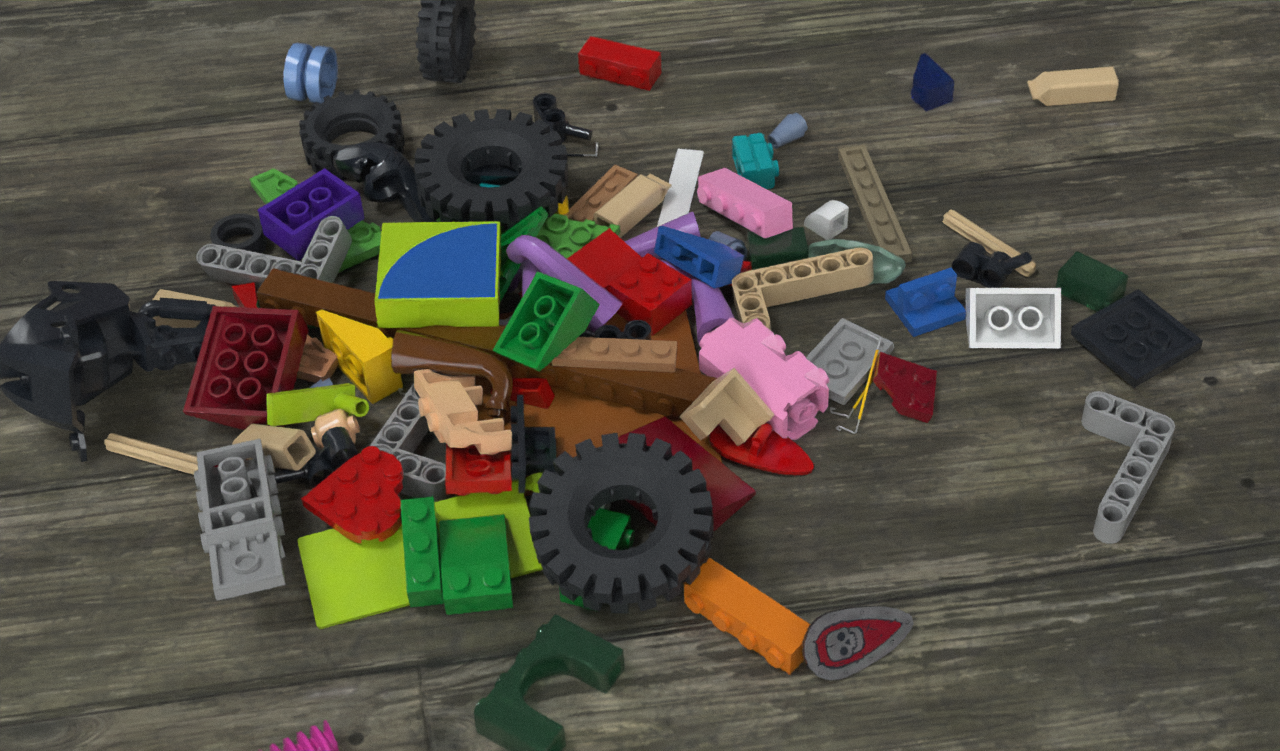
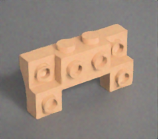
[414,369,512,455]

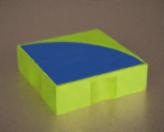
[375,221,501,328]

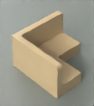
[680,368,774,446]

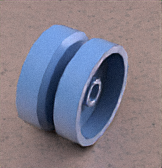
[283,43,338,104]

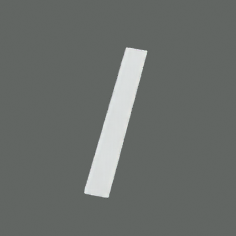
[657,149,704,262]

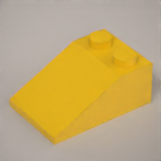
[316,309,403,404]

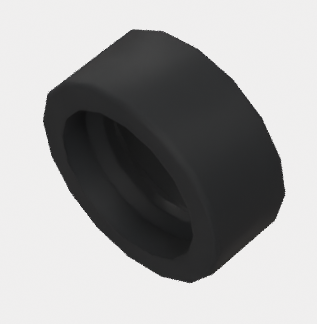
[210,214,267,254]

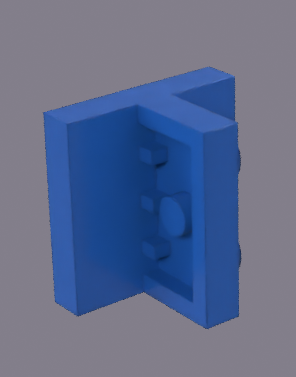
[885,268,966,337]

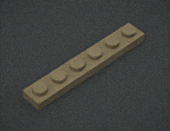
[838,145,912,263]

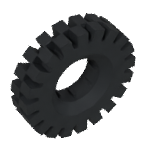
[414,109,568,231]
[529,433,713,613]

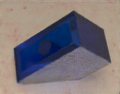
[911,53,955,112]

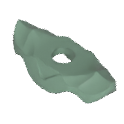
[808,239,906,285]

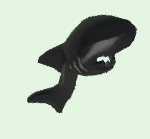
[333,142,438,222]

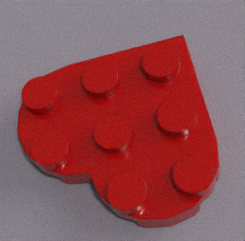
[301,446,404,544]

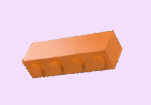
[684,558,810,675]

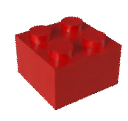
[608,253,692,336]

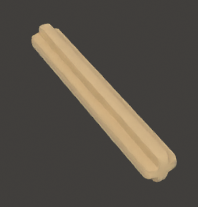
[943,210,1037,277]
[104,433,198,475]

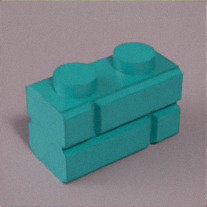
[732,133,779,189]

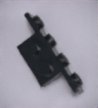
[510,395,557,493]

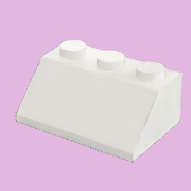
[966,288,1061,348]

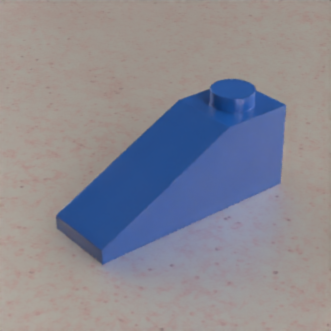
[654,226,744,289]

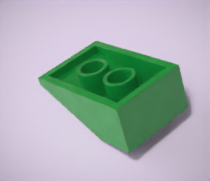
[492,271,600,372]
[439,514,513,615]

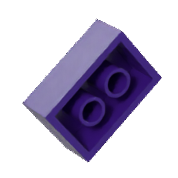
[258,168,365,261]

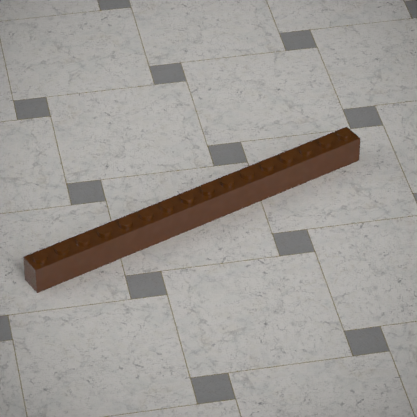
[257,268,717,419]

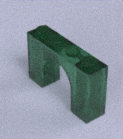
[473,614,625,751]

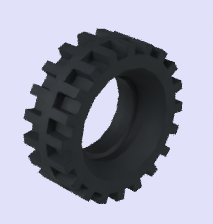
[416,0,476,83]
[299,90,405,182]

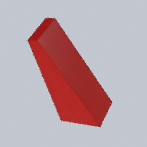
[231,282,258,308]
[490,378,555,409]

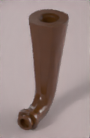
[391,330,513,418]

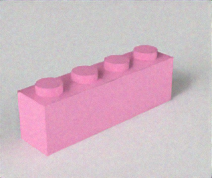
[697,168,793,238]

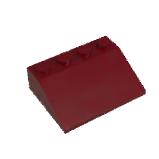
[183,306,309,430]
[618,416,756,532]

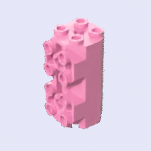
[699,318,829,440]

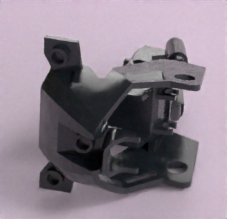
[0,281,216,462]

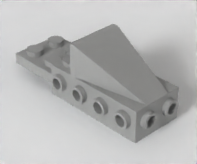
[194,439,285,601]

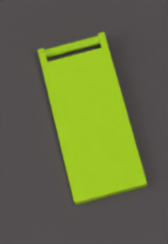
[297,473,543,629]

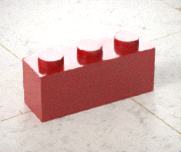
[578,36,662,91]

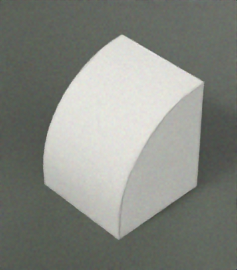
[804,200,849,240]

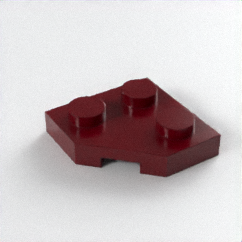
[873,352,937,423]

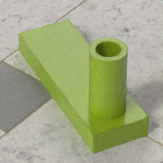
[267,383,369,427]

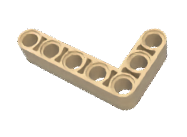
[732,247,874,331]

